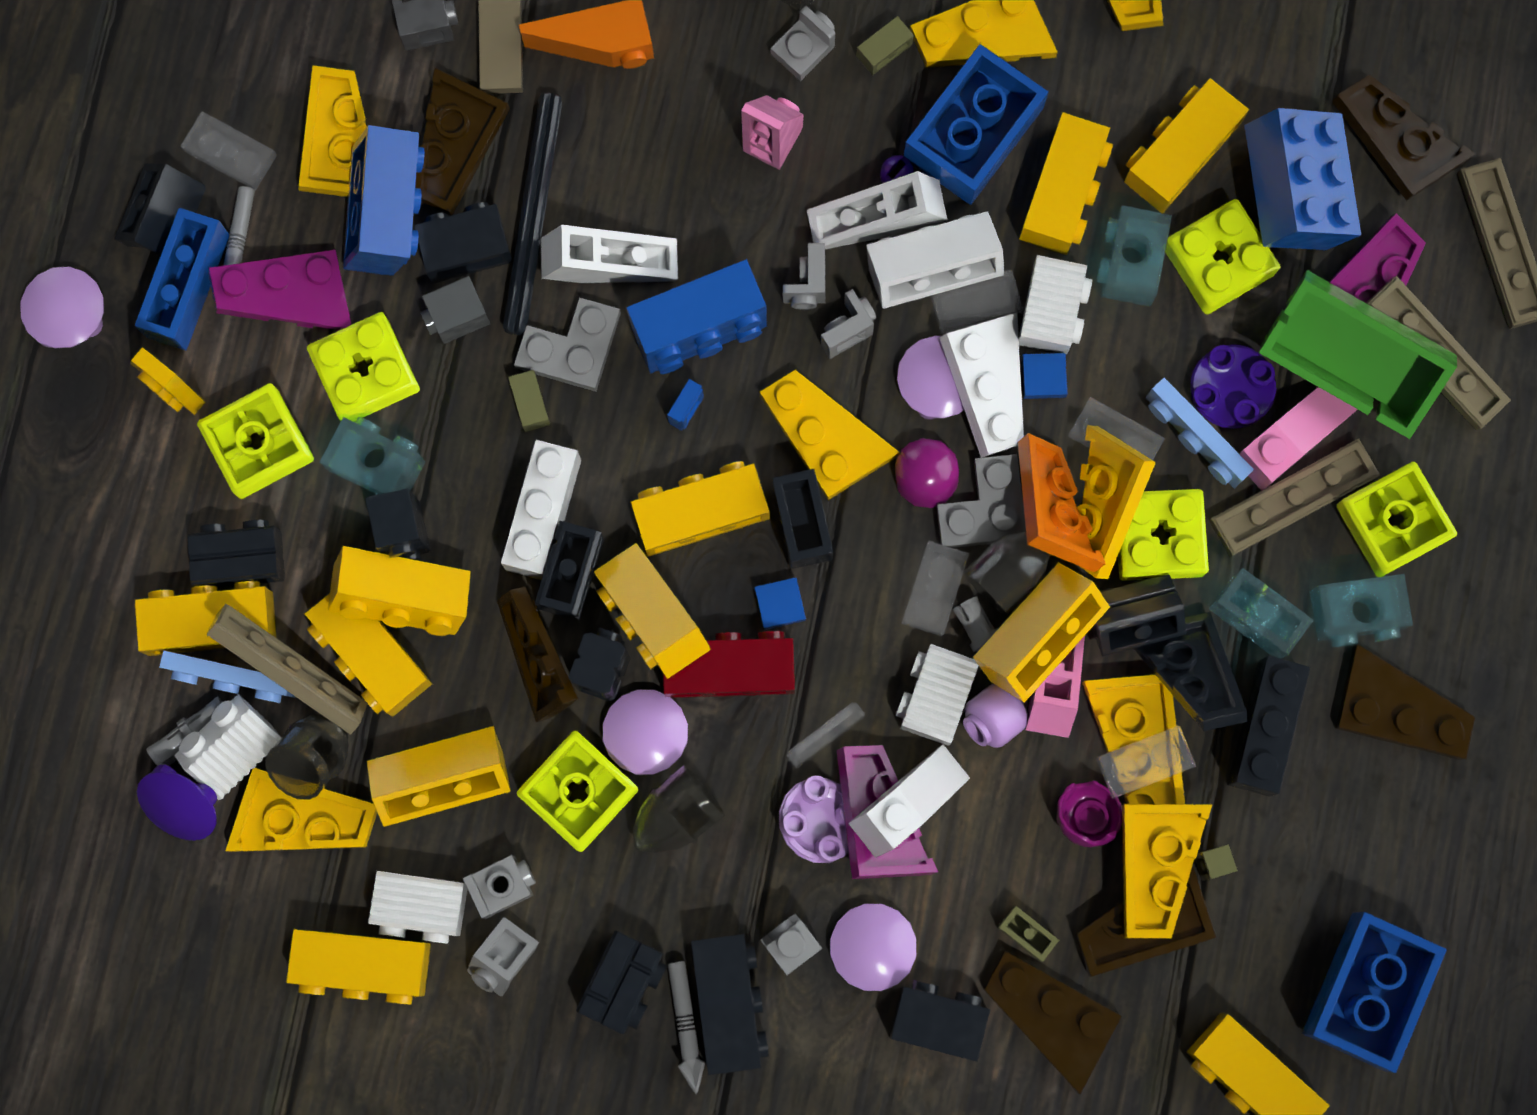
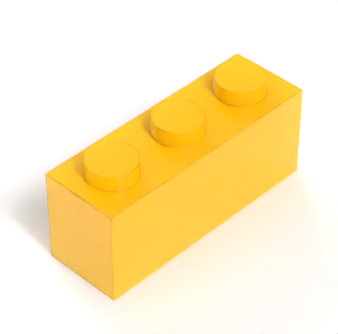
[1124,78,1249,214]
[1019,112,1113,255]
[631,461,770,557]
[594,543,711,679]
[328,546,471,636]
[973,562,1110,703]
[135,581,277,656]
[305,593,432,717]
[367,726,511,827]
[286,929,431,1004]
[1186,1013,1330,1115]

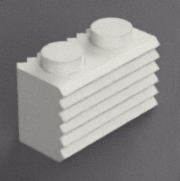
[1019,255,1092,354]
[896,644,979,746]
[174,694,282,800]
[369,871,468,944]

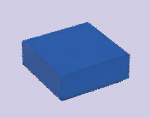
[1022,353,1067,399]
[667,379,704,431]
[755,577,806,630]

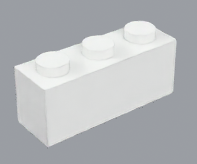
[866,211,1004,309]
[501,440,581,580]

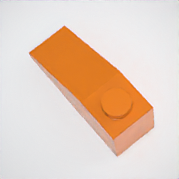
[519,0,654,69]

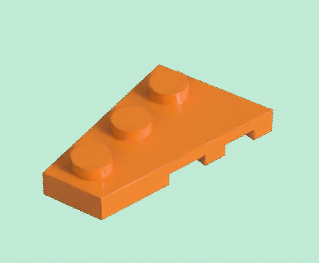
[1018,433,1106,573]

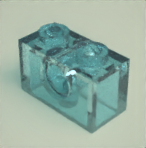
[1096,205,1172,307]
[320,417,425,495]
[1209,568,1314,659]
[1310,574,1413,647]

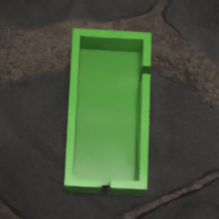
[1259,270,1457,439]

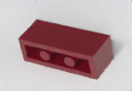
[664,631,795,698]

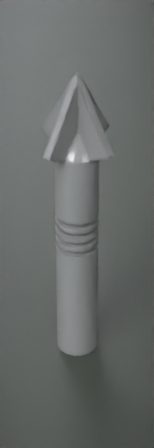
[223,186,255,266]
[668,961,705,1094]

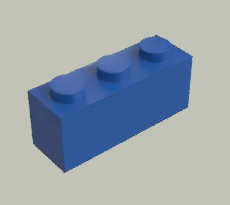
[135,208,230,351]

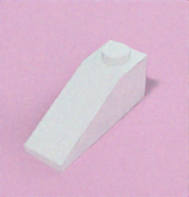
[807,171,947,249]
[541,225,678,283]
[848,744,970,858]

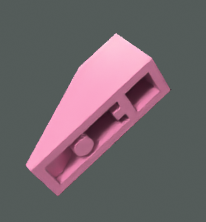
[741,95,803,170]
[1240,387,1358,491]
[1026,636,1085,738]

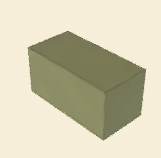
[856,16,914,75]
[508,370,551,432]
[1195,844,1237,881]
[997,906,1059,962]

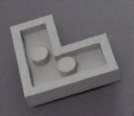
[514,298,621,392]
[936,454,1027,549]

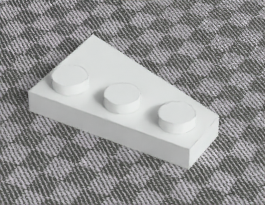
[939,313,1024,458]

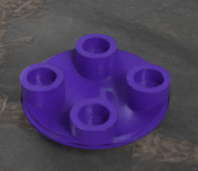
[1190,345,1276,429]
[137,765,217,841]

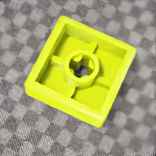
[1163,199,1280,314]
[307,312,420,425]
[197,383,314,499]
[1337,462,1457,578]
[1118,489,1209,581]
[517,731,638,852]

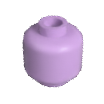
[963,684,1028,748]

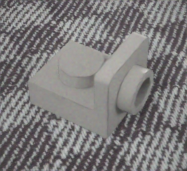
[771,6,835,81]
[783,243,825,309]
[821,289,876,359]
[467,917,539,996]

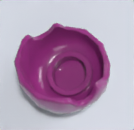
[895,438,959,508]
[1057,780,1122,847]

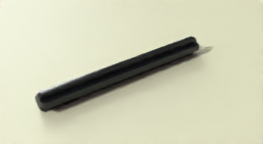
[503,92,562,336]

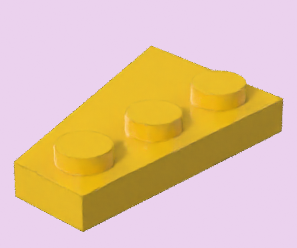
[760,370,900,500]
[1122,804,1212,938]

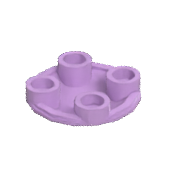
[20,267,104,348]
[897,336,964,419]
[603,690,688,775]
[779,776,849,863]
[830,904,916,991]

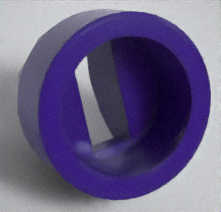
[880,155,914,183]

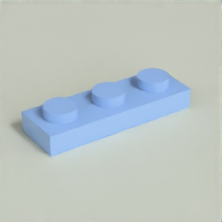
[1146,378,1254,489]
[159,651,295,703]

